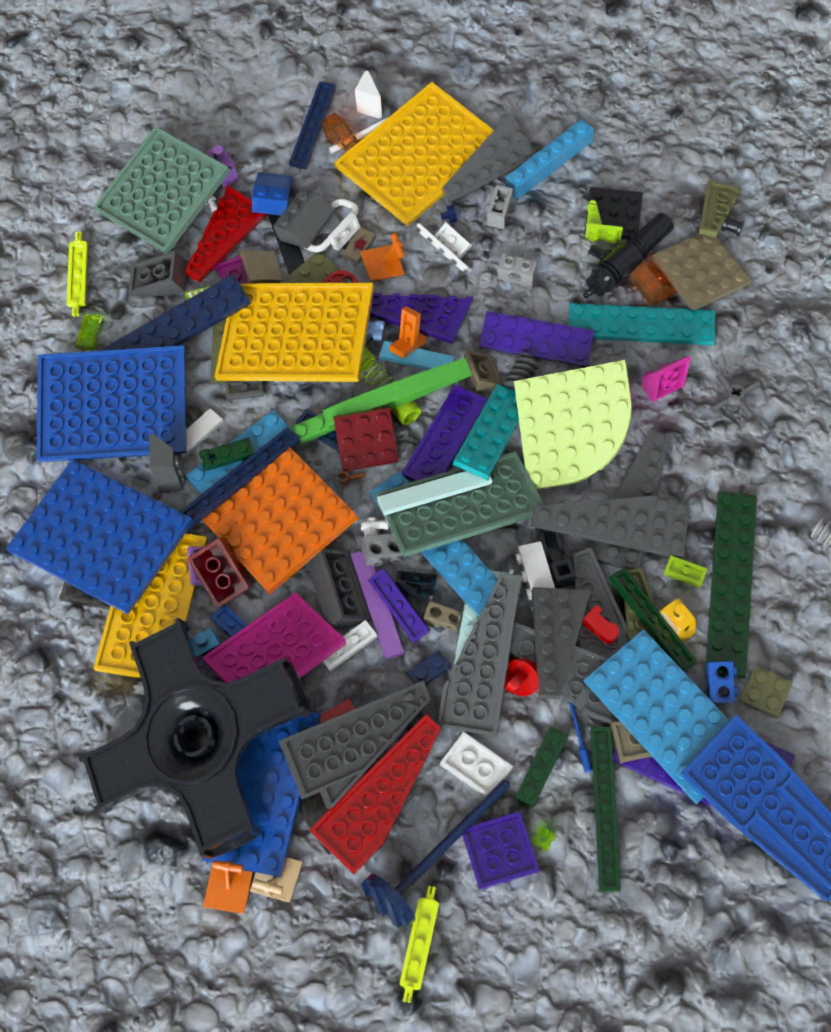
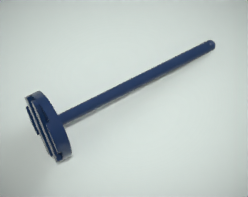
[361,779,510,930]

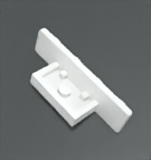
[417,222,472,272]

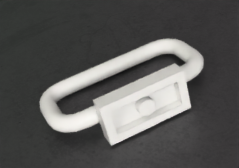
[304,199,360,253]

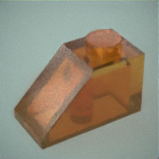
[321,112,359,151]

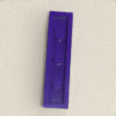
[368,568,430,643]

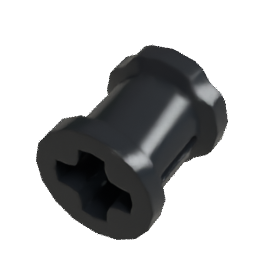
[722,215,745,237]

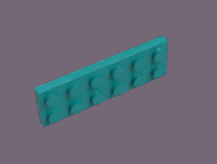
[453,384,519,480]

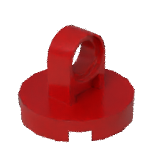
[505,657,538,696]

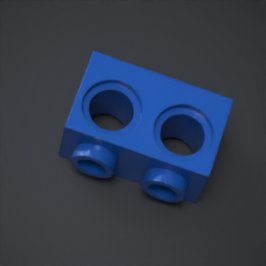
[705,660,738,703]

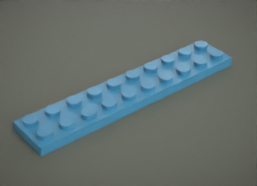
[369,472,519,617]

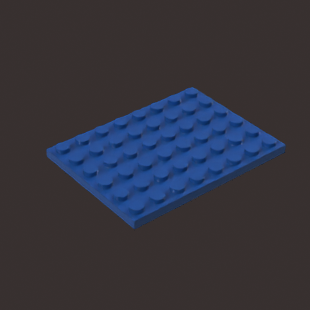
[37,345,187,463]
[6,459,194,615]

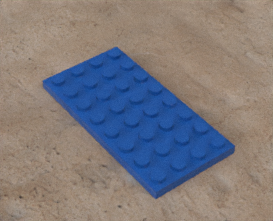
[202,712,321,878]

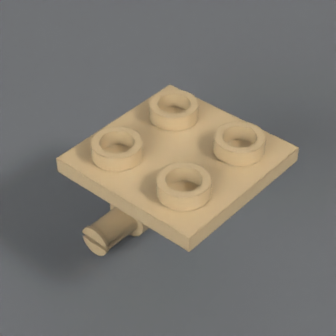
[250,857,303,903]

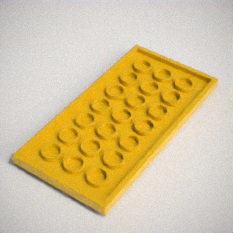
[93,533,208,678]

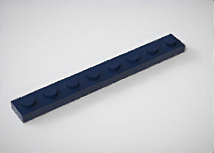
[180,427,301,531]

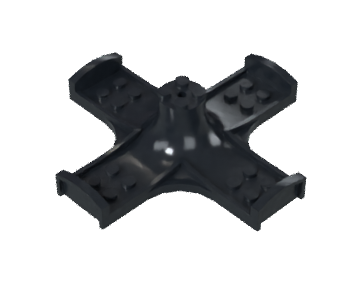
[79,618,312,859]

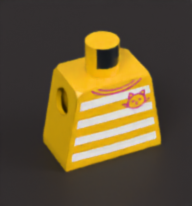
[660,598,696,642]

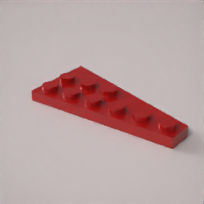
[185,185,268,283]

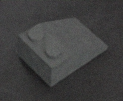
[128,251,188,296]

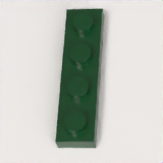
[515,726,569,808]

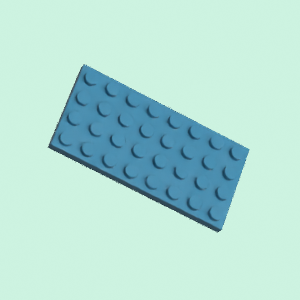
[584,629,729,804]

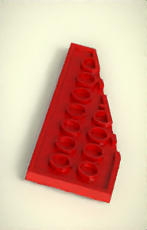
[309,714,441,875]

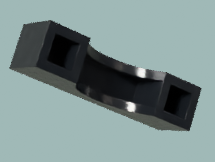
[534,527,576,588]

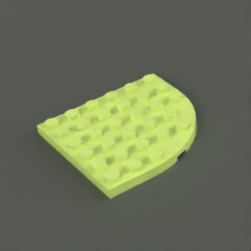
[514,360,632,490]

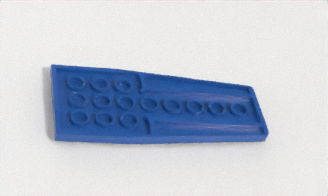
[680,714,831,901]

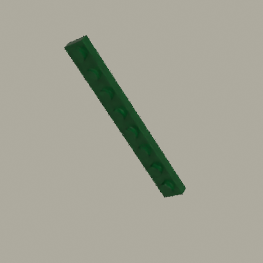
[590,727,621,893]

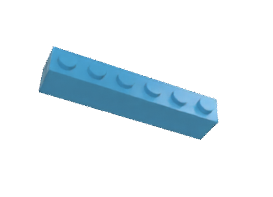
[505,119,594,200]

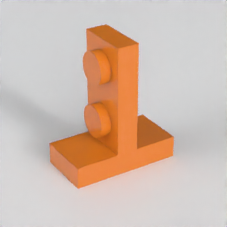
[389,306,427,359]

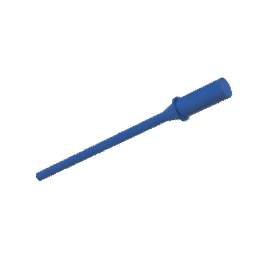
[569,701,593,773]

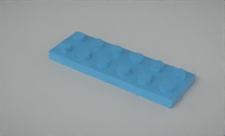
[185,410,292,495]

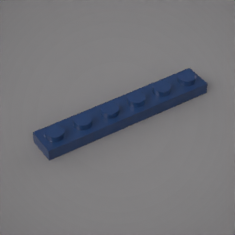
[289,81,336,170]

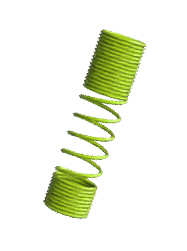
[360,346,421,425]

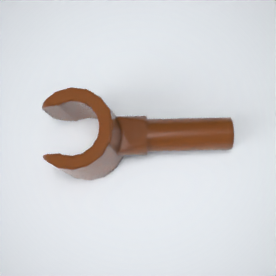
[338,471,366,485]

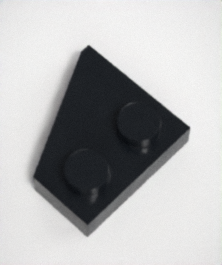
[396,571,437,602]

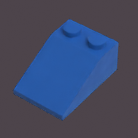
[252,172,293,215]

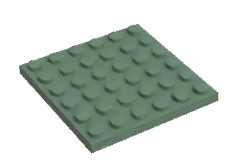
[93,126,231,254]

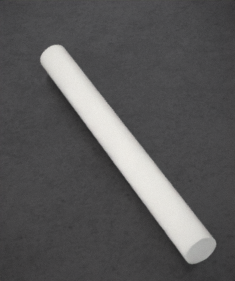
[329,117,388,154]

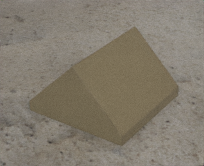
[464,350,503,394]

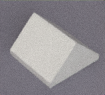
[355,71,382,119]

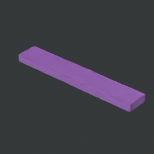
[350,551,404,660]

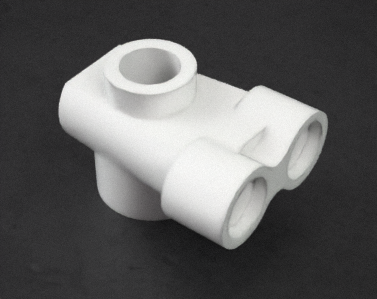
[361,517,391,537]

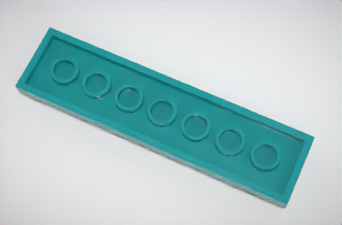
[568,303,715,346]

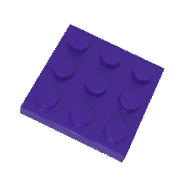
[462,811,540,891]

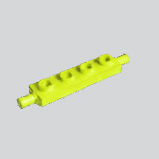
[67,231,88,317]
[399,886,439,1003]

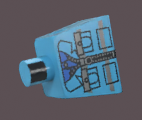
[190,628,223,667]

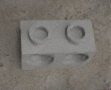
[360,533,404,567]

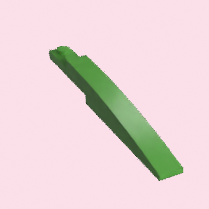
[290,358,472,446]

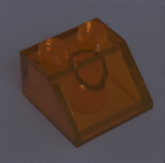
[628,261,678,304]

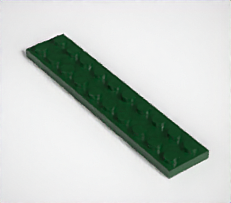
[705,491,757,679]

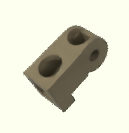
[423,602,462,631]

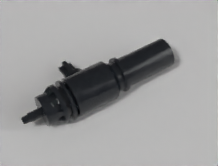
[583,213,674,298]

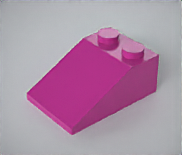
[641,356,691,402]

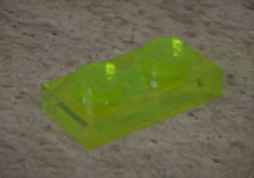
[75,314,103,351]

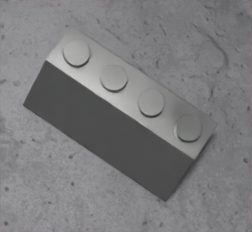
[307,549,371,630]

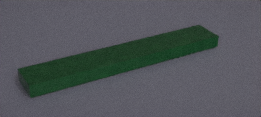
[608,567,697,672]

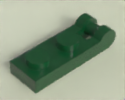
[199,437,254,471]

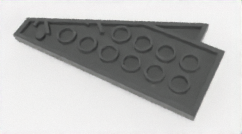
[279,681,431,810]

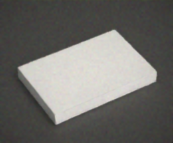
[440,731,513,797]

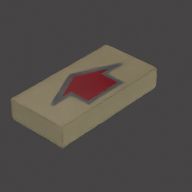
[343,227,376,264]

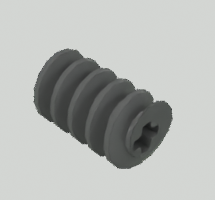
[503,353,539,391]

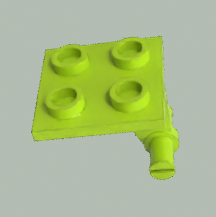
[585,200,623,244]

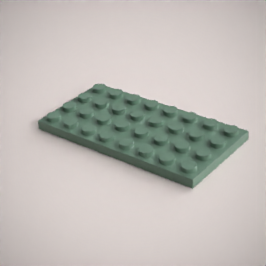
[375,451,545,557]

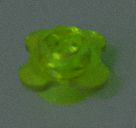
[531,826,556,851]

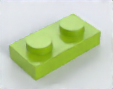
[663,555,708,588]

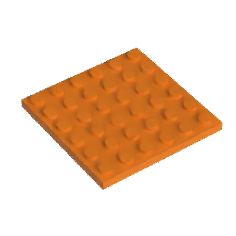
[203,447,359,595]

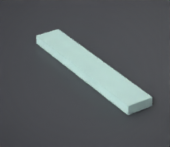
[377,471,492,516]

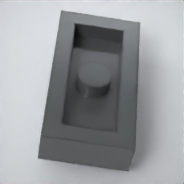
[225,381,264,401]

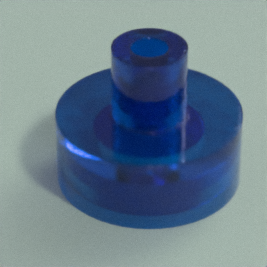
[440,205,457,224]

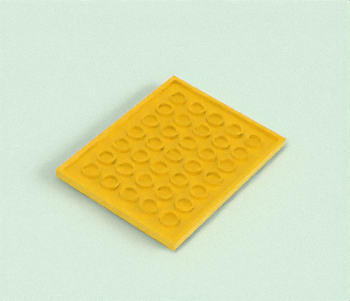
[334,82,494,227]
[214,283,374,382]

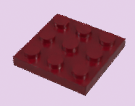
[333,406,399,472]

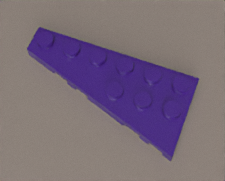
[370,293,473,344]

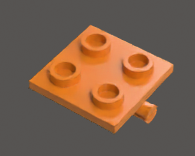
[360,234,405,282]
[203,860,253,914]

